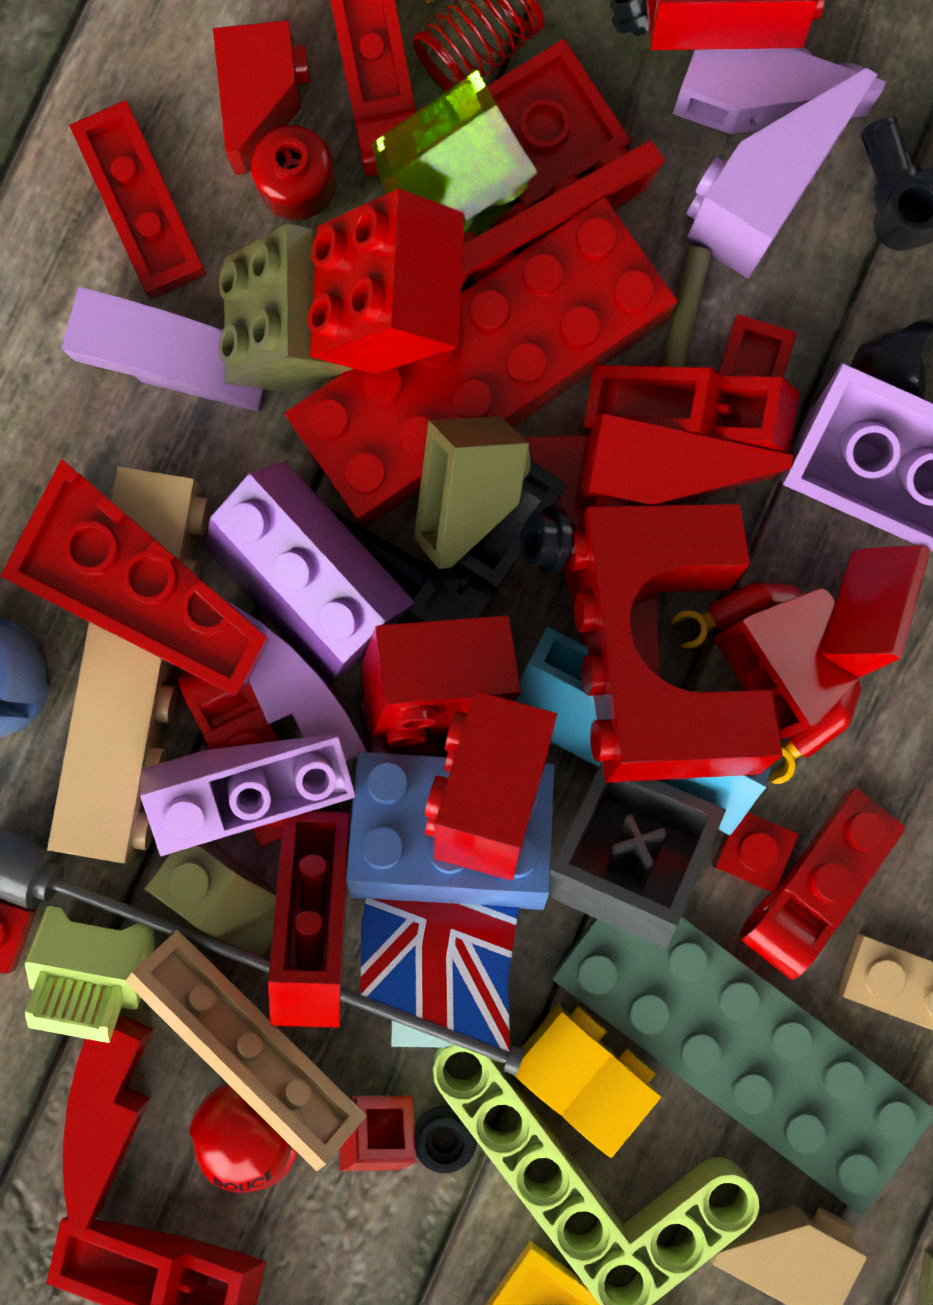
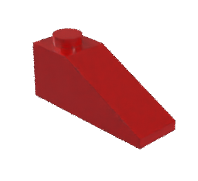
[577,414,794,507]

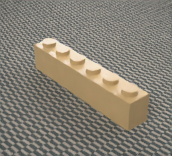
[47,466,211,863]

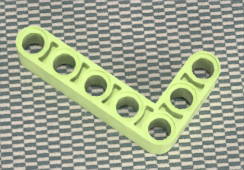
[433,1044,759,1305]

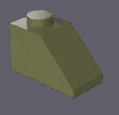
[414,416,531,569]
[145,841,277,956]

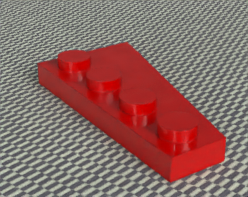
[461,140,665,293]

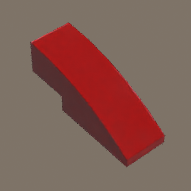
[583,365,800,454]
[63,1013,154,1237]
[46,1216,266,1305]

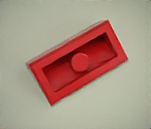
[822,545,930,678]

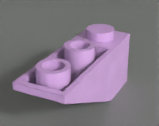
[673,47,886,134]
[140,734,356,856]

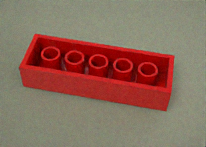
[284,197,678,528]

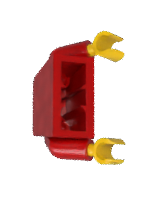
[670,582,862,784]

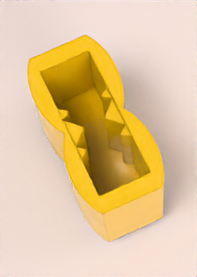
[514,1004,661,1158]

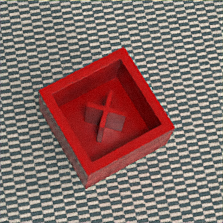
[308,188,464,374]
[360,615,521,748]
[425,691,558,881]

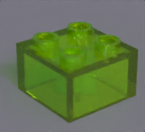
[371,70,538,232]

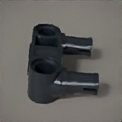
[860,116,933,251]

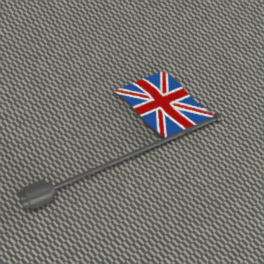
[0,828,525,1076]

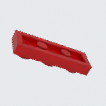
[69,100,207,300]

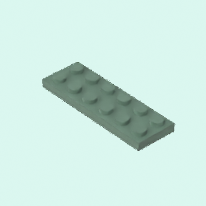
[551,916,933,1217]

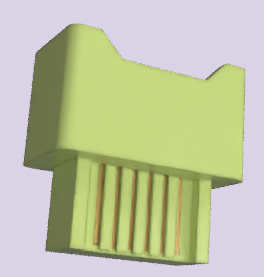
[25,906,156,1043]

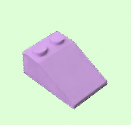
[686,68,878,279]

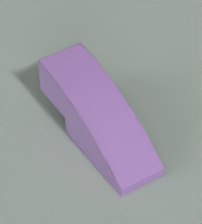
[61,287,266,412]
[227,601,371,762]

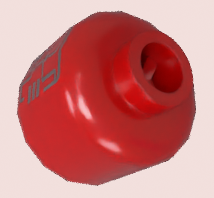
[250,125,336,221]

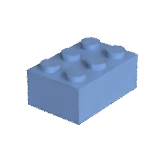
[346,752,554,910]

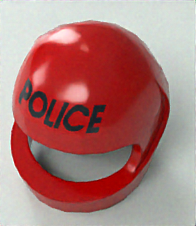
[189,1083,297,1193]

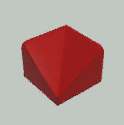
[339,1096,417,1171]

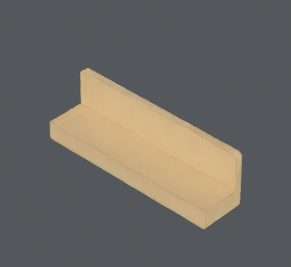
[125,930,367,1171]

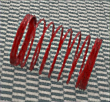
[412,0,544,101]

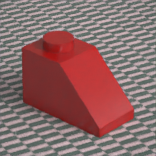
[213,20,310,175]

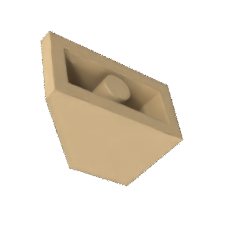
[710,1205,867,1305]

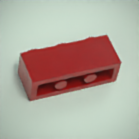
[268,811,350,1027]

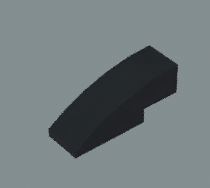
[405,460,568,623]

